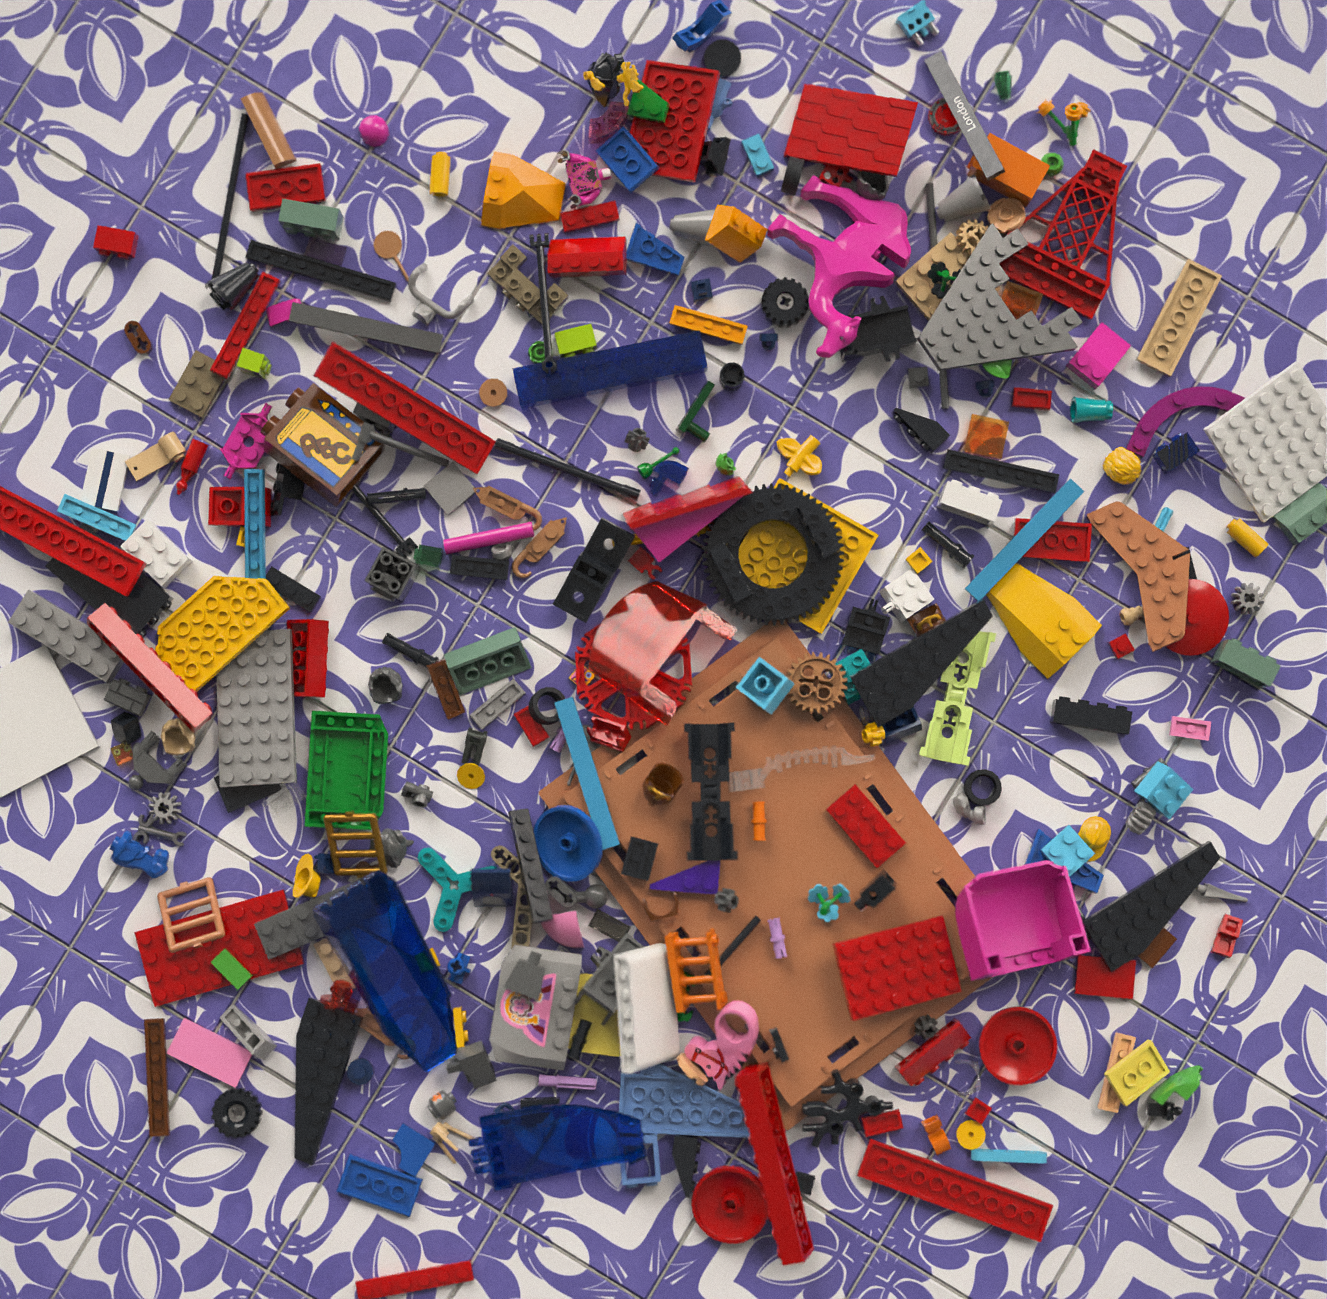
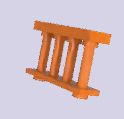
[665,928,728,1013]

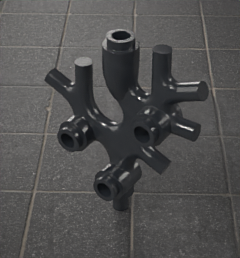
[802,1069,893,1147]

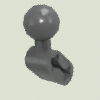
[545,876,608,909]

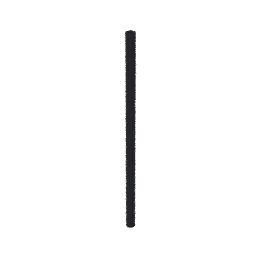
[212,114,249,279]

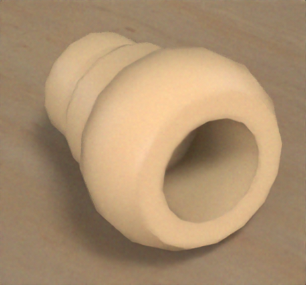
[1119,606,1144,626]

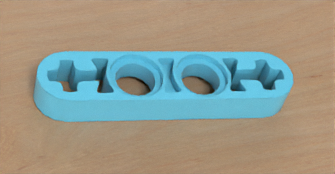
[971,1149,1047,1163]

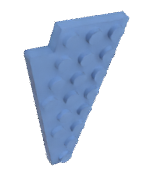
[618,1064,750,1138]

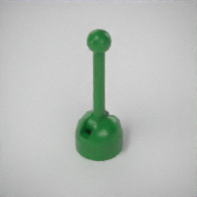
[637,447,680,479]

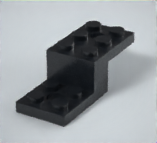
[553,517,635,623]

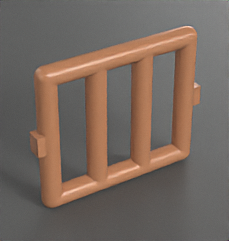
[157,877,225,953]

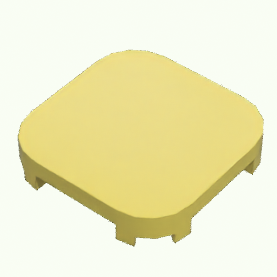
[568,973,621,1057]

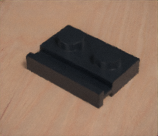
[621,836,658,881]

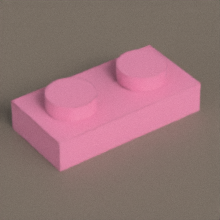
[1169,716,1211,741]

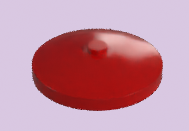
[1166,579,1229,656]
[979,1006,1057,1085]
[692,1165,768,1244]

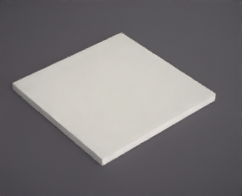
[0,645,99,798]

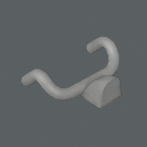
[408,263,474,326]

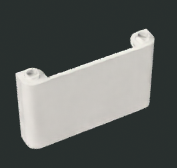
[614,943,680,1074]

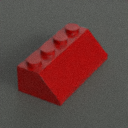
[547,236,627,278]
[287,619,329,698]
[895,1018,971,1086]

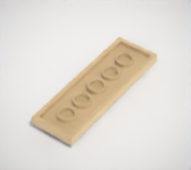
[1136,259,1222,377]

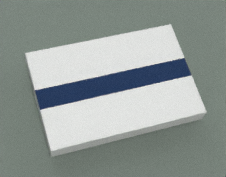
[80,448,131,512]

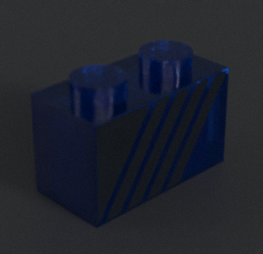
[1152,432,1200,474]

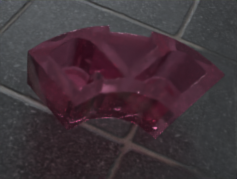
[589,101,629,144]

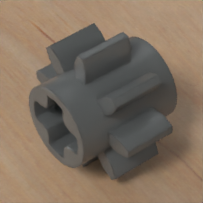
[624,428,650,452]
[714,888,739,913]
[914,1014,938,1040]

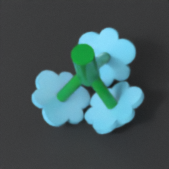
[808,884,851,923]

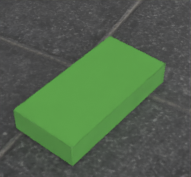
[211,948,253,990]

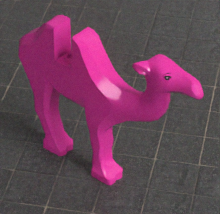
[767,175,911,358]

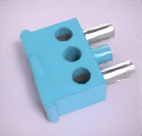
[895,0,939,46]

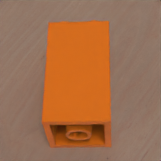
[966,133,1050,208]

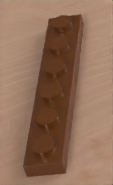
[144,1018,170,1137]

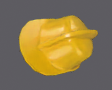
[1078,816,1111,862]
[293,854,321,898]

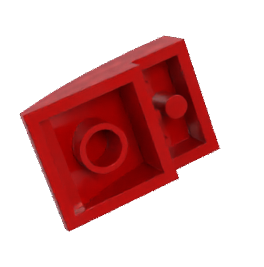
[208,487,272,527]

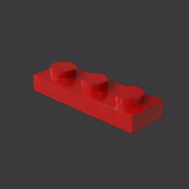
[560,201,620,233]

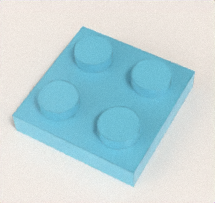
[1040,825,1095,877]

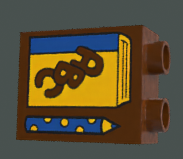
[260,383,385,507]

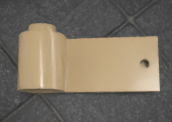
[125,432,187,481]

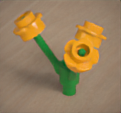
[1037,100,1090,146]

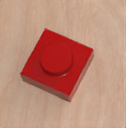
[1108,633,1135,659]
[965,1097,992,1125]

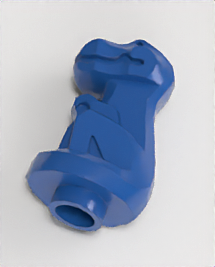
[110,830,169,878]

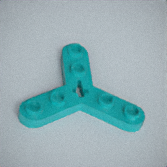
[418,847,498,932]

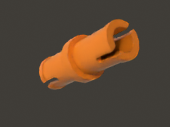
[751,801,767,841]

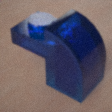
[649,460,689,496]

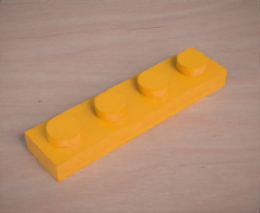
[669,305,748,345]

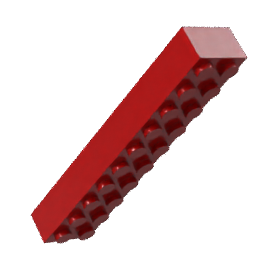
[735,1062,814,1266]

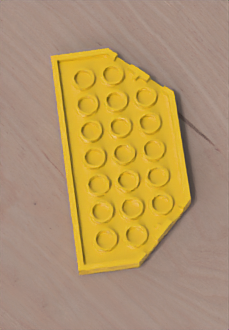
[155,576,290,693]

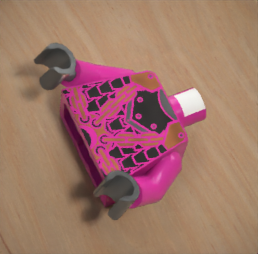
[557,149,611,209]

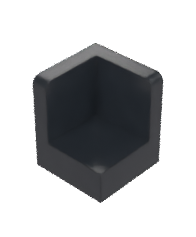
[111,712,142,745]

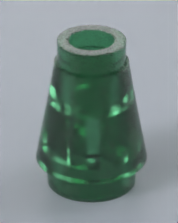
[993,71,1012,100]

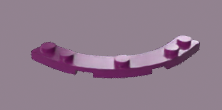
[1126,386,1245,458]

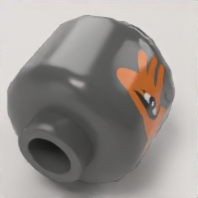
[427,1090,457,1120]

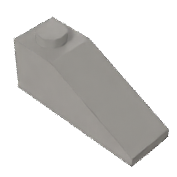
[220,1003,277,1060]

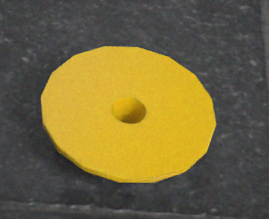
[457,763,485,789]
[956,1120,986,1149]

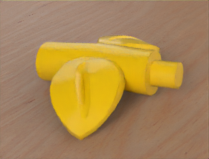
[776,435,822,477]

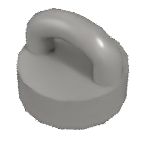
[491,543,512,561]

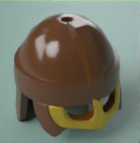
[907,603,946,637]
[643,763,684,807]

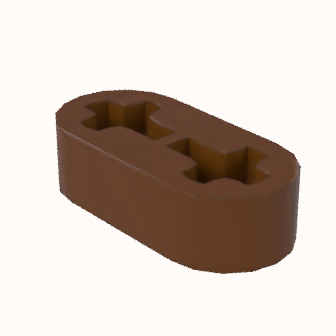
[124,321,153,355]

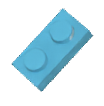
[742,134,774,177]

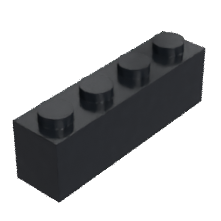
[1050,696,1133,735]

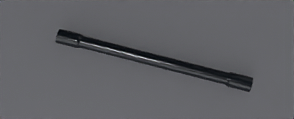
[494,438,641,501]

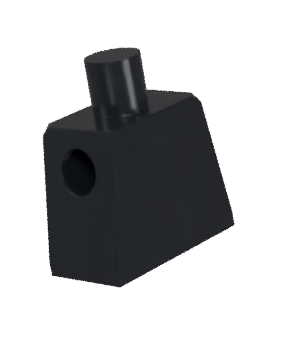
[854,869,897,911]

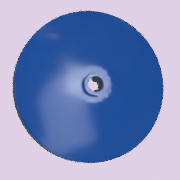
[533,805,602,882]

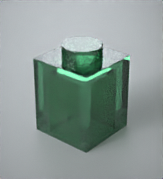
[413,544,444,569]

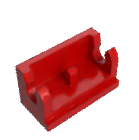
[587,715,632,753]

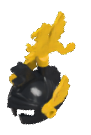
[583,53,644,107]

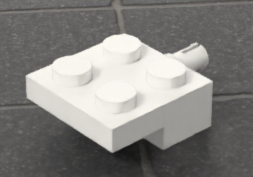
[879,568,934,623]

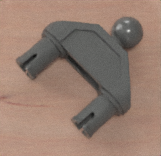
[128,730,188,790]

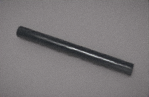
[705,915,761,975]

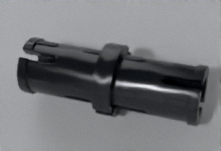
[568,1019,592,1060]

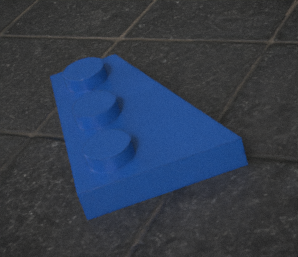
[626,223,685,276]

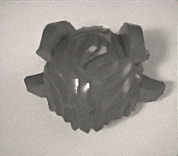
[370,828,414,868]

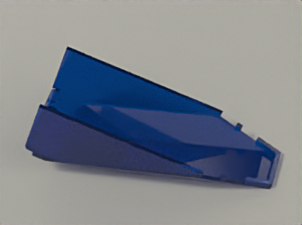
[312,870,458,1073]

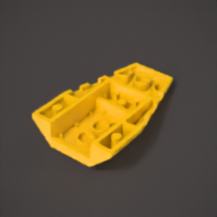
[986,563,1102,679]

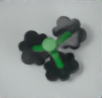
[927,262,962,299]

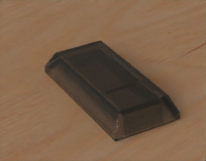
[588,909,631,942]

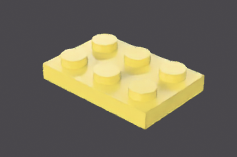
[1104,1040,1170,1106]

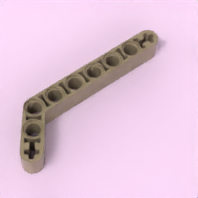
[491,845,532,949]

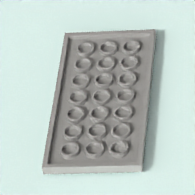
[216,629,297,788]

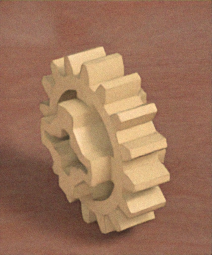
[955,219,989,257]

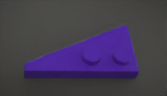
[650,860,720,894]

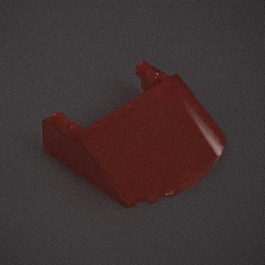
[589,581,738,726]

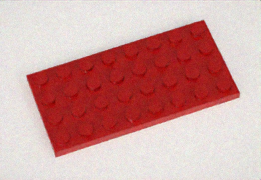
[134,889,305,1007]

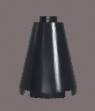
[205,262,259,313]

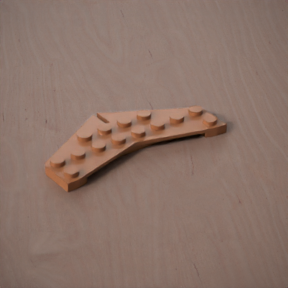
[1087,501,1190,653]

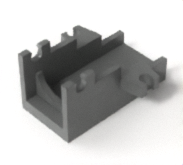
[574,933,644,1026]

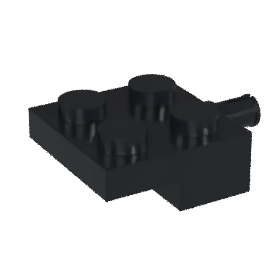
[842,599,890,655]

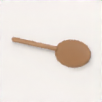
[374,231,409,282]

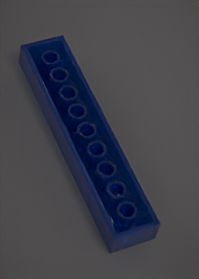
[512,330,708,409]

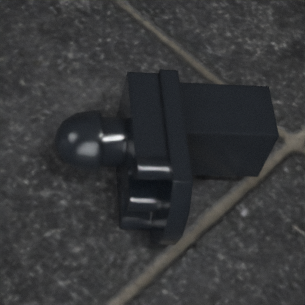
[1147,1101,1183,1121]

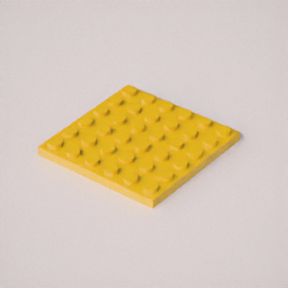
[739,478,879,634]

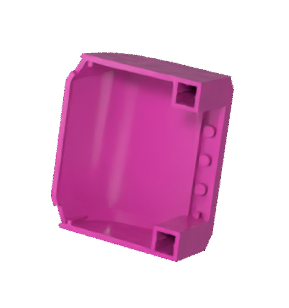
[955,860,1090,981]

